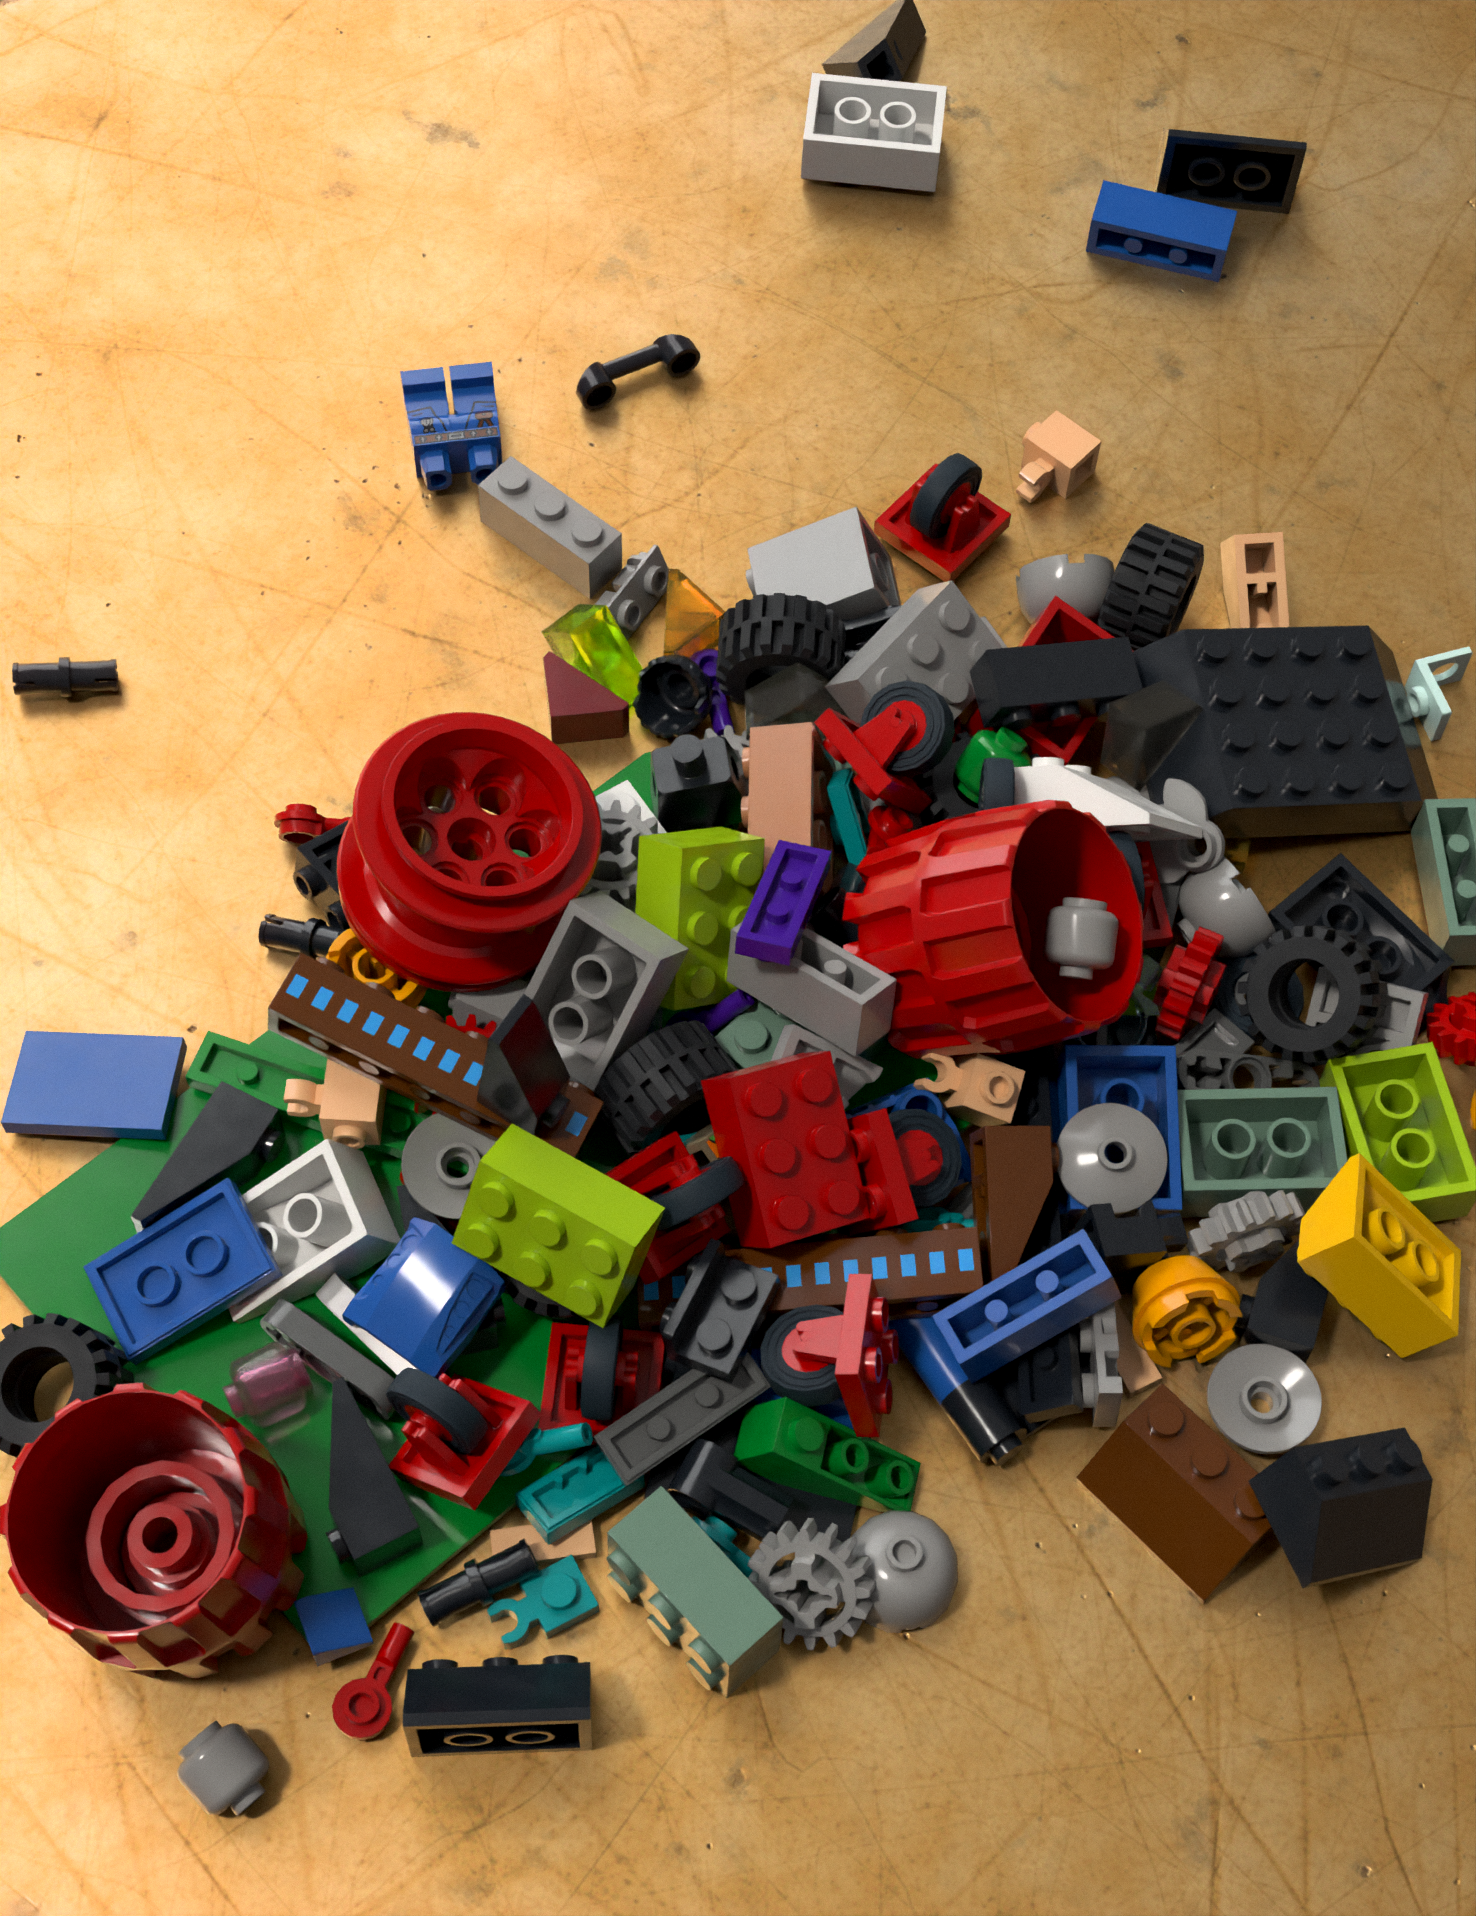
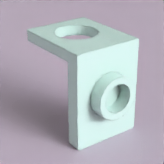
[1404,646,1473,741]

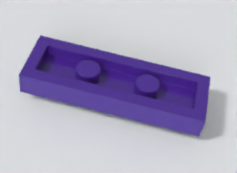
[735,840,832,966]

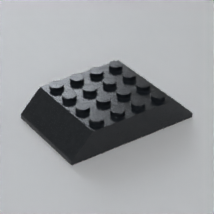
[1128,625,1438,840]

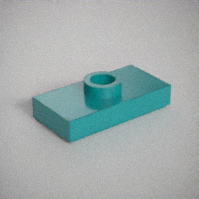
[827,768,870,865]
[515,1445,645,1545]

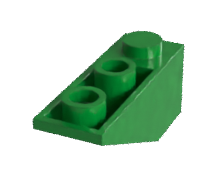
[734,1397,921,1513]

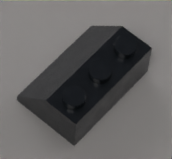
[1155,128,1307,214]
[1248,1427,1433,1588]
[403,1655,593,1757]

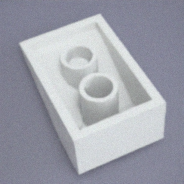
[1014,757,1202,842]
[228,1138,400,1323]

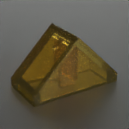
[663,569,725,658]

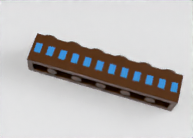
[268,953,604,1159]
[637,1223,983,1333]

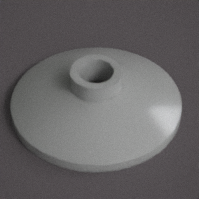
[1057,1103,1167,1214]
[401,1113,496,1220]
[1207,1344,1322,1454]

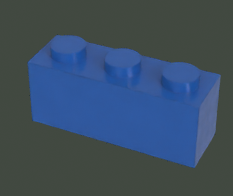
[1086,180,1237,282]
[932,1229,1122,1384]

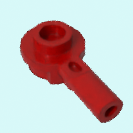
[274,803,351,844]
[332,1622,414,1740]

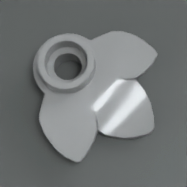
[1142,778,1225,884]

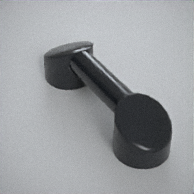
[576,334,700,410]

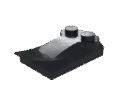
[1268,853,1455,1036]

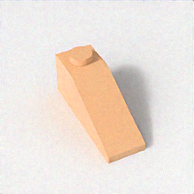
[1220,532,1289,628]

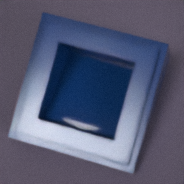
[294,1587,374,1667]

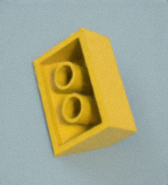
[1297,1153,1461,1358]

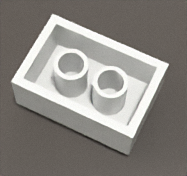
[801,73,947,192]

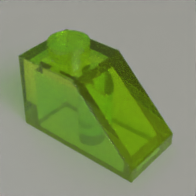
[541,604,643,709]

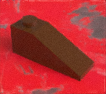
[969,1126,1059,1286]

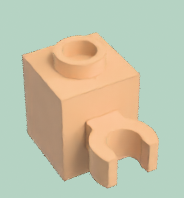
[1016,410,1101,503]
[913,1053,1026,1127]
[284,1058,387,1149]

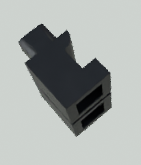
[1069,1200,1188,1295]

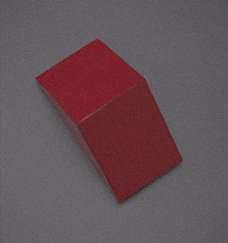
[543,651,629,744]

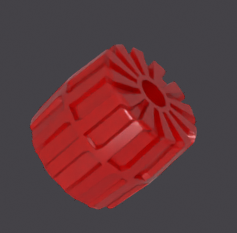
[842,800,1144,1059]
[0,1382,308,1679]

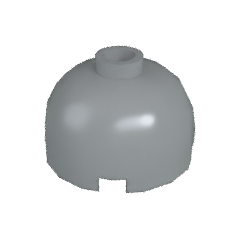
[1016,554,1114,624]
[1176,856,1276,960]
[851,1510,958,1633]

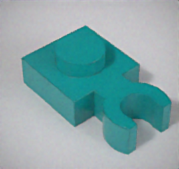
[487,1554,599,1650]

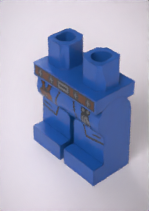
[400,361,502,491]

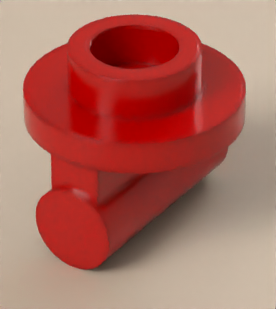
[866,806,913,855]

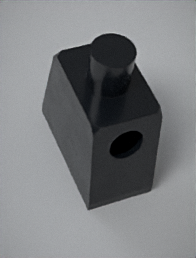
[650,734,749,833]

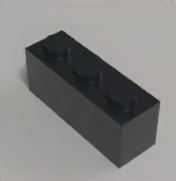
[969,637,1144,731]

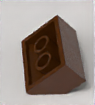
[1075,1383,1274,1604]

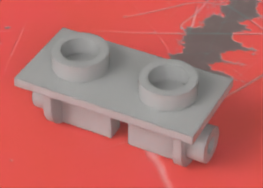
[585,545,674,649]

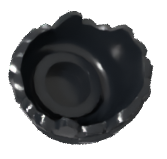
[633,654,713,738]

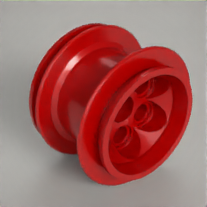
[337,712,602,993]

